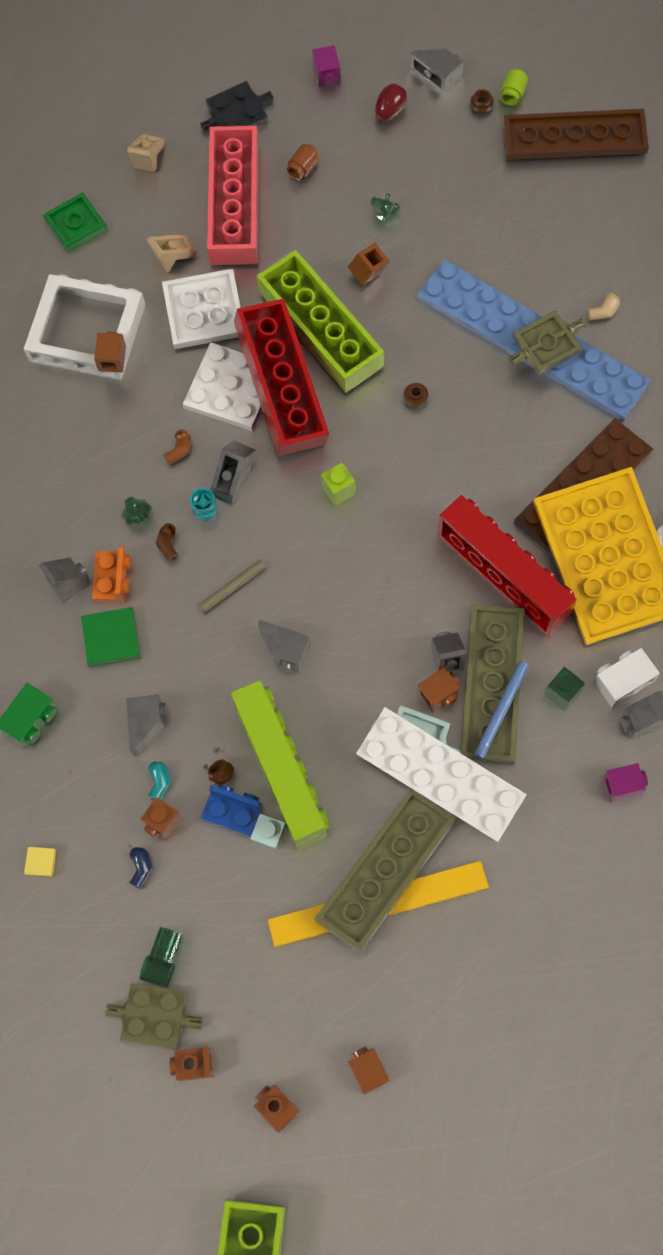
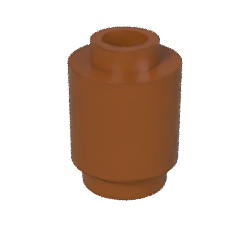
[286,144,320,180]

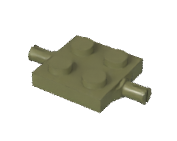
[508,311,586,375]
[106,983,202,1050]

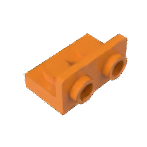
[92,546,131,603]

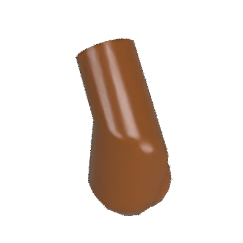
[164,429,192,465]

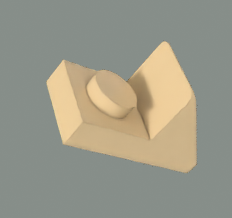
[127,134,165,172]
[147,234,197,273]

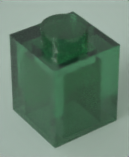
[544,666,585,711]

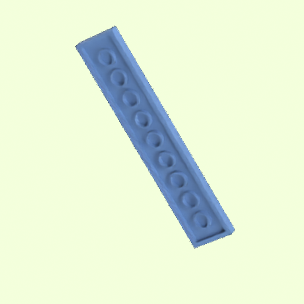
[417,259,651,422]

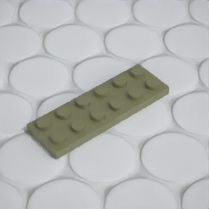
[461,604,524,764]
[314,788,456,954]

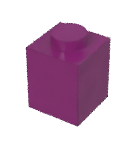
[312,45,341,87]
[603,763,648,802]

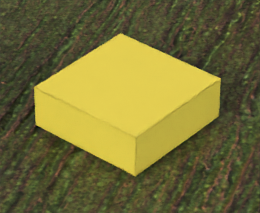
[24,847,57,877]

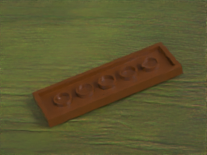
[503,109,649,160]
[514,418,654,555]

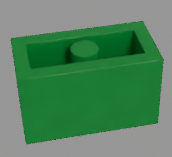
[0,682,57,748]

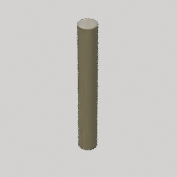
[198,560,266,613]

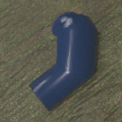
[129,847,153,889]

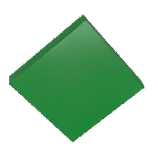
[43,192,108,253]
[81,607,140,667]

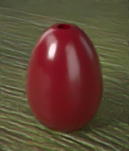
[375,84,407,122]

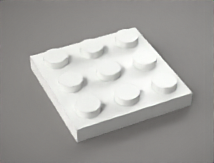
[162,269,241,349]
[183,342,262,431]

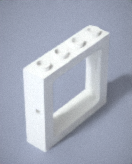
[24,274,145,380]

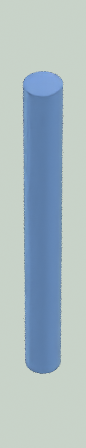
[474,661,529,759]

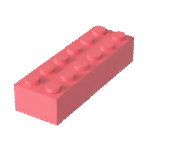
[207,126,259,265]

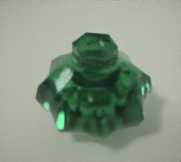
[371,193,400,221]
[121,497,152,525]

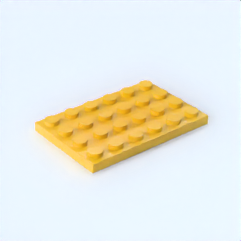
[533,467,663,646]

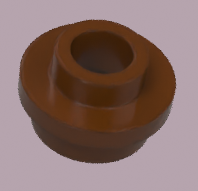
[470,89,494,113]
[404,383,428,407]
[208,759,234,785]

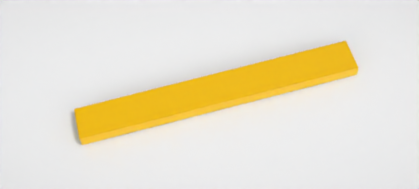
[268,861,489,948]

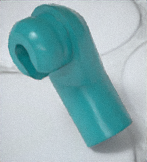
[148,761,171,800]

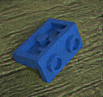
[201,784,263,838]

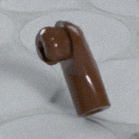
[156,523,179,563]

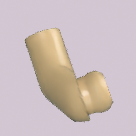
[587,293,620,321]

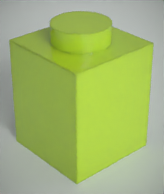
[321,462,356,506]

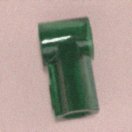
[139,927,183,988]

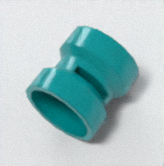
[190,488,218,521]

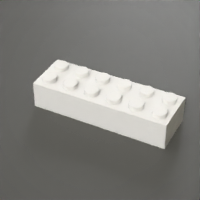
[356,707,527,842]

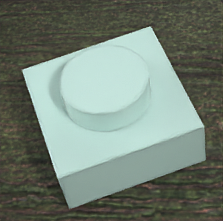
[250,814,286,850]

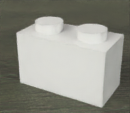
[594,648,660,708]

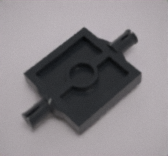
[200,81,274,132]

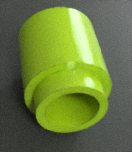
[500,69,529,106]

